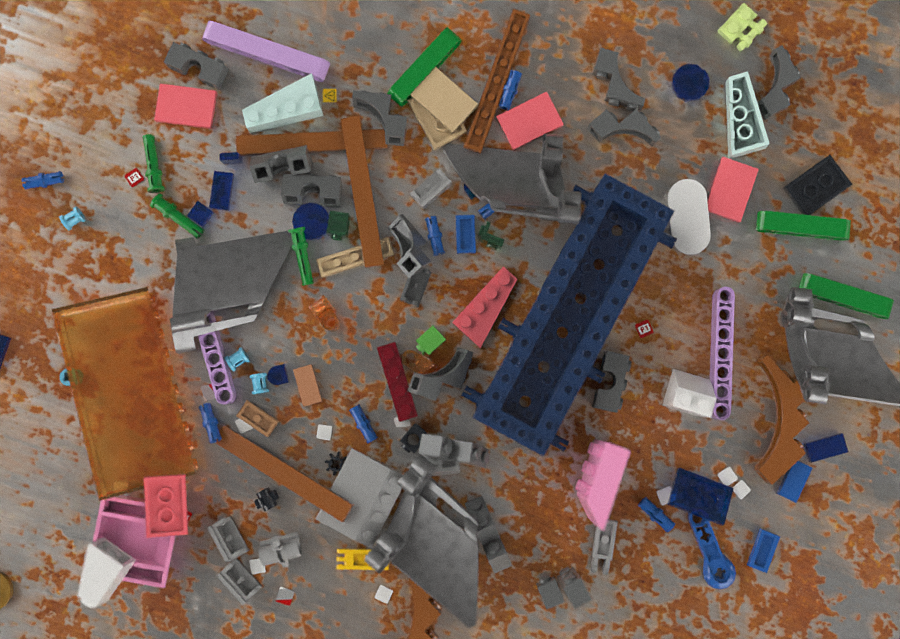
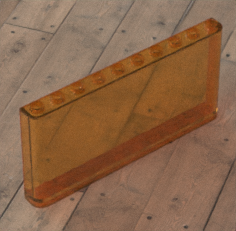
[52,287,199,501]

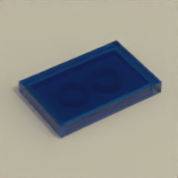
[667,468,734,526]

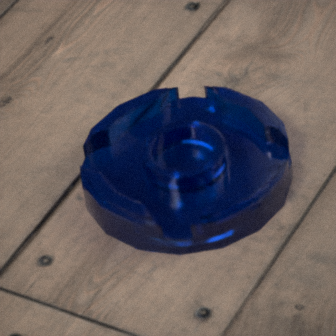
[671,64,710,102]
[292,202,331,241]

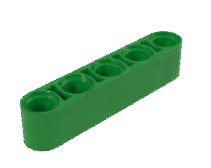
[387,27,462,107]
[756,211,851,241]
[799,273,894,319]

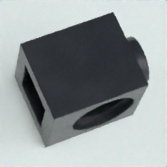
[400,422,429,453]

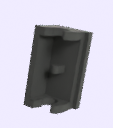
[400,268,432,308]

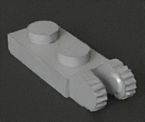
[591,519,618,575]

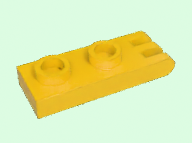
[336,548,389,570]

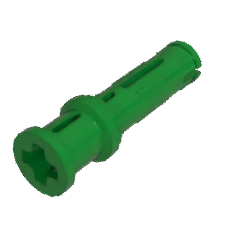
[142,134,165,193]
[150,193,205,239]
[288,227,314,286]

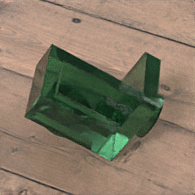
[478,221,505,250]

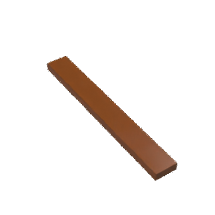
[463,9,530,154]
[341,116,384,268]
[236,129,388,156]
[216,425,353,522]

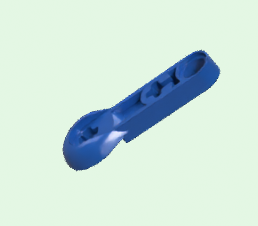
[688,508,736,589]

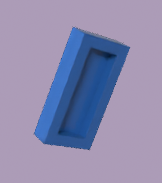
[456,215,476,254]
[776,461,812,503]
[747,529,780,573]

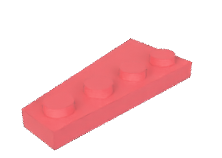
[452,266,517,348]

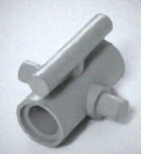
[259,532,302,568]

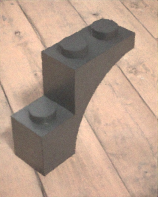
[758,45,801,120]
[592,48,646,111]
[352,90,407,146]
[587,109,661,147]
[387,214,431,278]
[408,348,474,401]
[418,434,489,468]
[464,496,512,574]

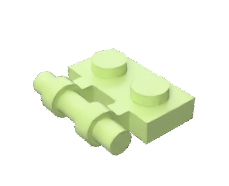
[717,3,767,51]

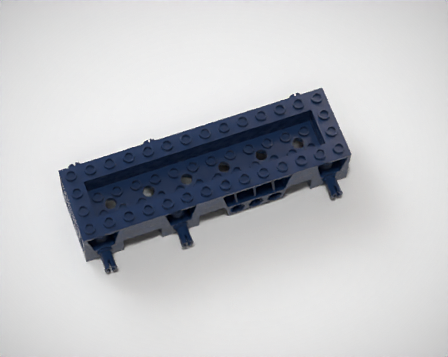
[461,174,677,457]

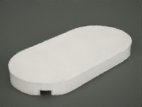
[668,179,711,255]

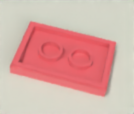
[154,84,217,129]
[496,92,564,151]
[707,157,759,223]
[144,474,188,538]

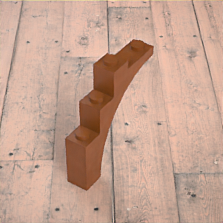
[753,355,809,485]
[407,577,441,639]

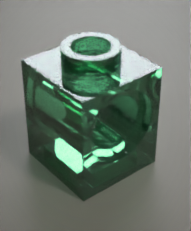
[327,211,351,241]

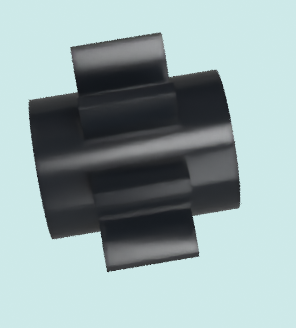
[324,451,347,476]
[254,487,280,512]

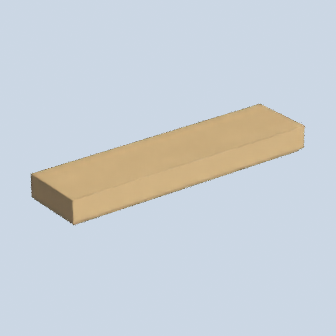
[316,236,394,278]

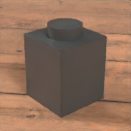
[536,575,565,609]

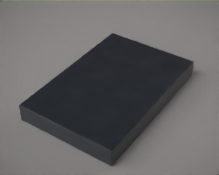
[783,155,853,215]

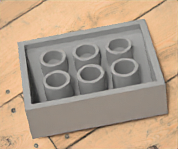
[316,448,404,548]

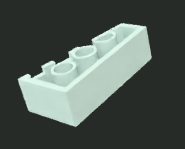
[726,71,770,159]
[242,73,324,134]

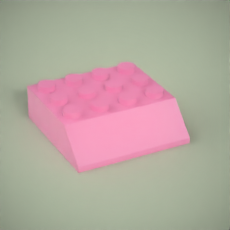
[575,439,630,530]
[93,493,175,588]

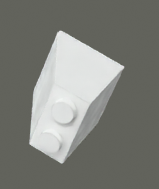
[663,369,716,418]
[78,537,136,608]

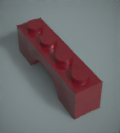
[377,342,418,422]

